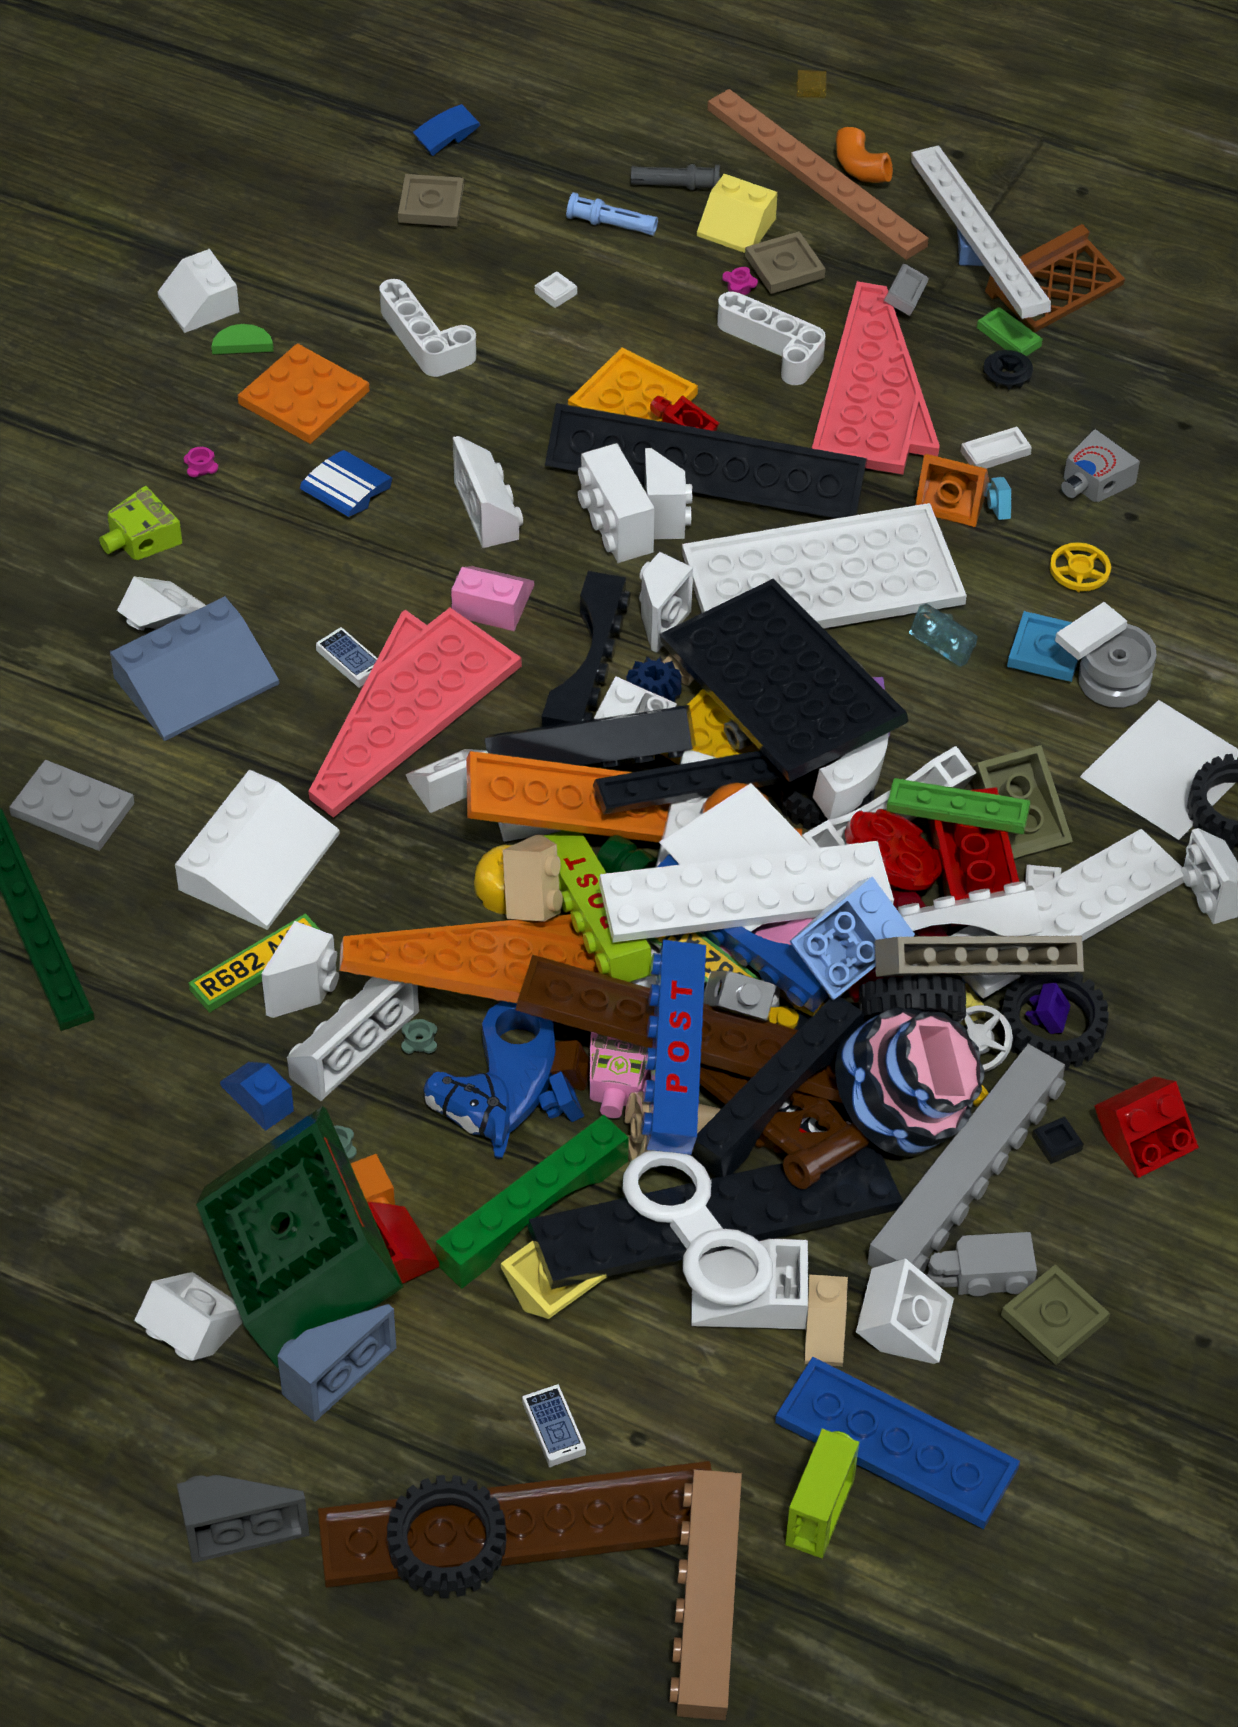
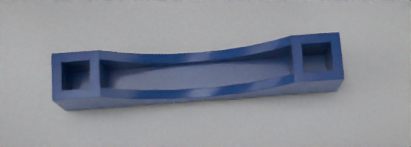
[656,854,829,1012]

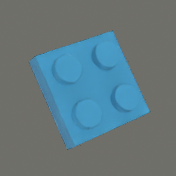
[1007,611,1078,682]

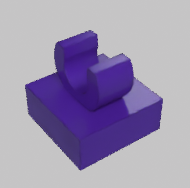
[1025,983,1071,1034]

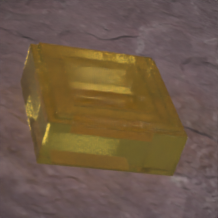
[797,70,826,98]

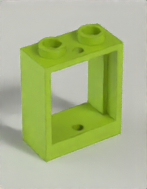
[785,1428,859,1559]

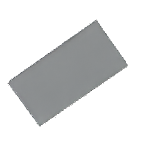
[884,263,929,316]

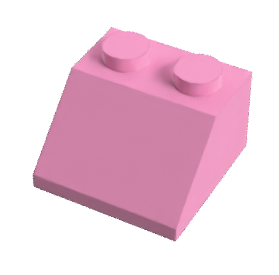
[451,566,534,631]

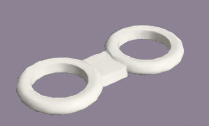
[623,1150,773,1306]

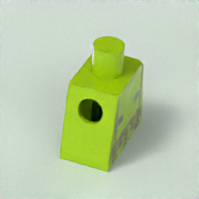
[99,486,182,560]

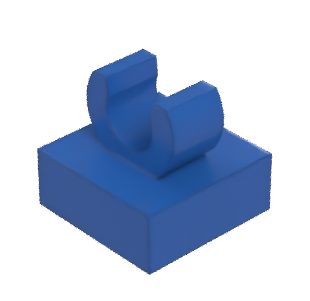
[539,1071,585,1122]

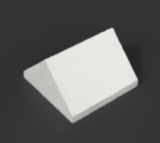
[405,749,488,813]

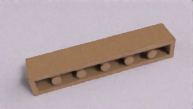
[670,1469,742,1720]

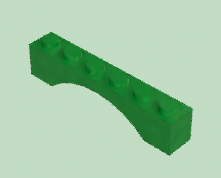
[436,1115,629,1289]

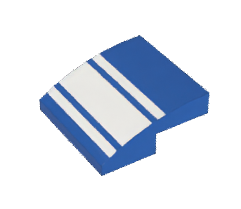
[300,450,392,517]

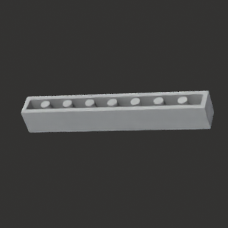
[868,1044,1066,1272]

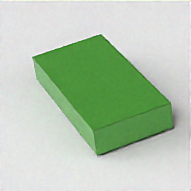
[977,307,1042,356]

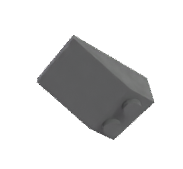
[177,1475,310,1563]

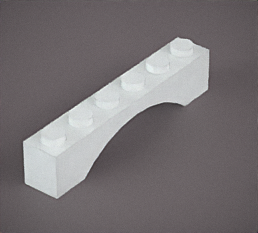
[802,746,976,849]
[898,881,1043,936]

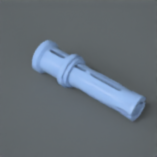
[566,192,658,236]

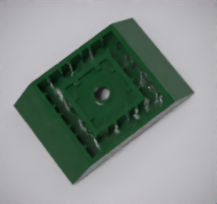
[196,1106,404,1368]

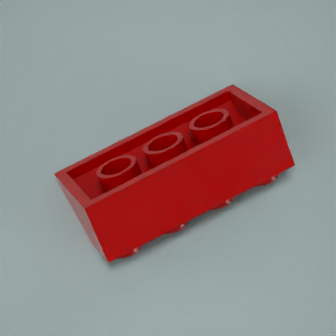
[928,787,1019,927]

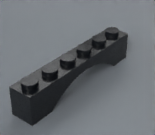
[542,571,631,727]
[694,996,864,1177]

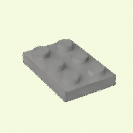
[9,760,135,851]

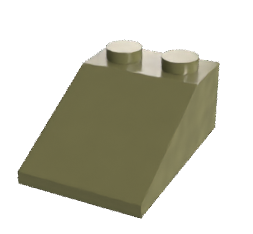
[972,745,1073,859]

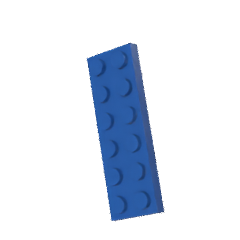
[775,1357,1020,1529]

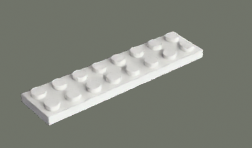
[952,829,1184,998]
[599,841,894,942]

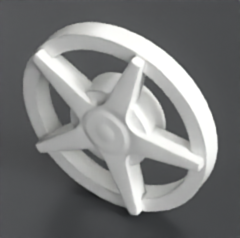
[958,1005,1013,1072]

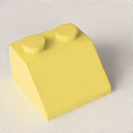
[697,174,777,253]

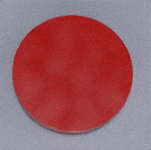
[845,809,942,891]

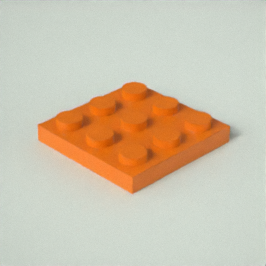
[238,343,370,444]

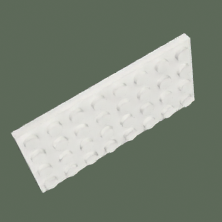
[682,503,967,628]

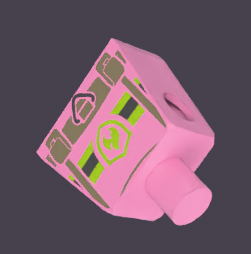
[590,1032,651,1118]

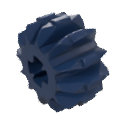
[626,656,682,702]

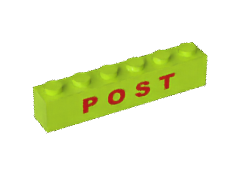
[544,830,652,982]

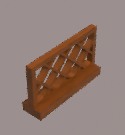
[985,224,1125,333]

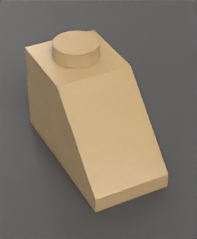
[804,1275,848,1367]

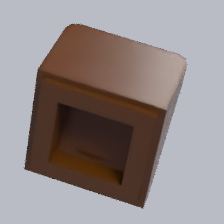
[550,1040,590,1091]

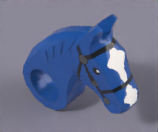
[424,1001,555,1159]

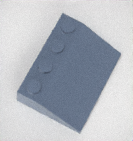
[110,596,279,741]

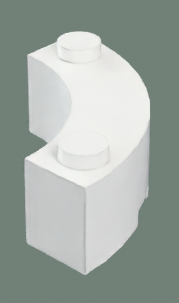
[813,733,889,820]

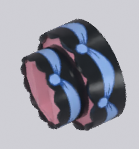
[835,1007,985,1156]

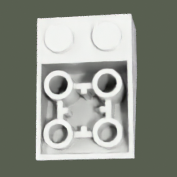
[691,1239,808,1329]

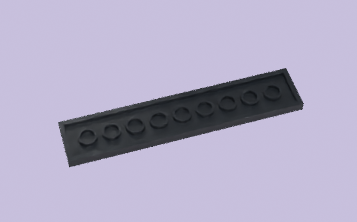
[545,403,867,518]
[527,1143,903,1289]

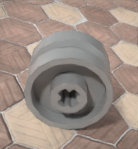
[1078,624,1157,708]

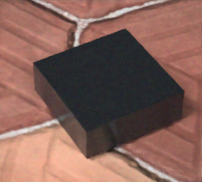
[1032,1116,1084,1164]

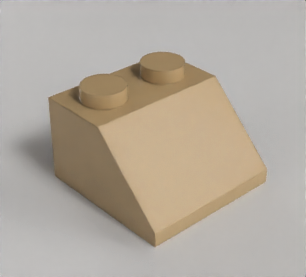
[503,835,563,921]

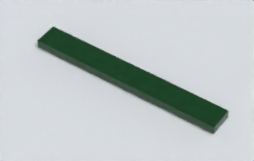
[0,808,95,1031]

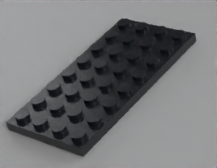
[659,578,909,782]

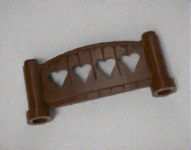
[700,1063,870,1189]

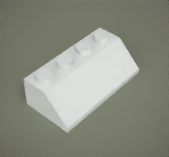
[287,977,419,1101]

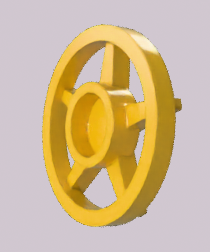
[1050,542,1111,593]

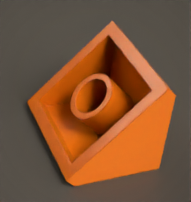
[915,454,989,527]

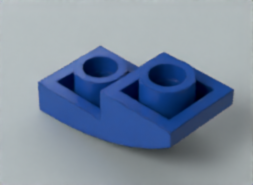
[413,104,480,156]

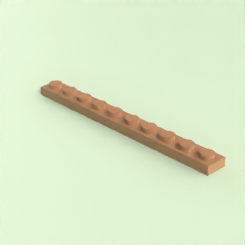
[708,89,929,260]

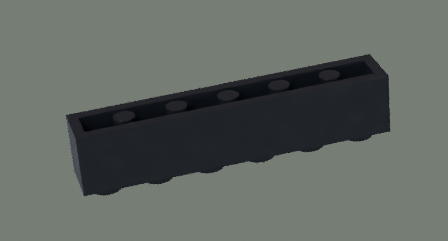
[485,705,696,768]

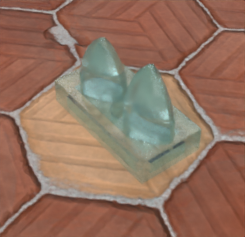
[909,603,978,667]

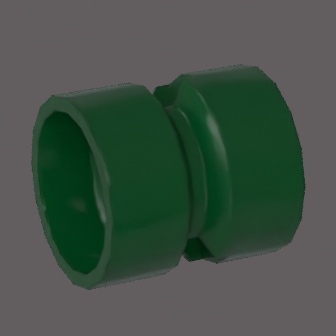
[596,835,657,874]

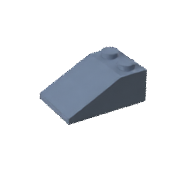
[277,1304,397,1422]

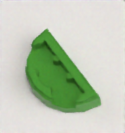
[211,324,274,354]

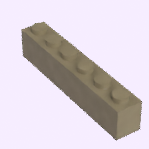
[875,936,1084,977]

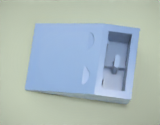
[789,877,915,1000]

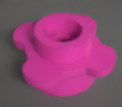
[722,267,758,295]
[183,447,218,477]

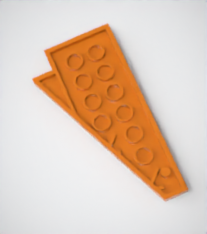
[339,914,606,1003]

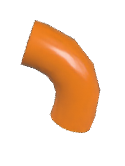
[836,127,893,183]

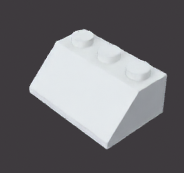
[453,436,523,548]

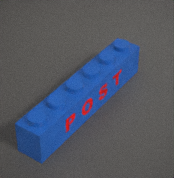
[641,940,706,1155]

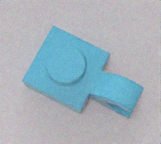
[985,477,1011,520]

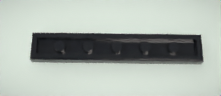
[593,751,794,815]

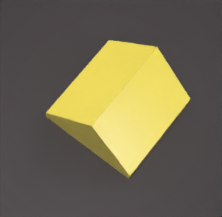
[501,1241,607,1319]

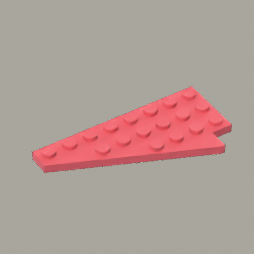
[812,281,940,475]
[309,608,522,818]

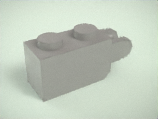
[927,1232,1037,1296]

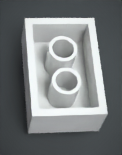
[578,443,655,563]

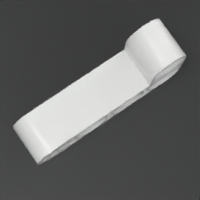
[379,279,476,377]
[717,292,825,385]

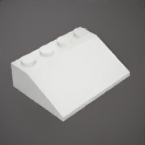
[175,770,340,930]

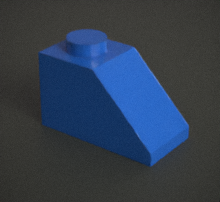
[220,1062,294,1131]

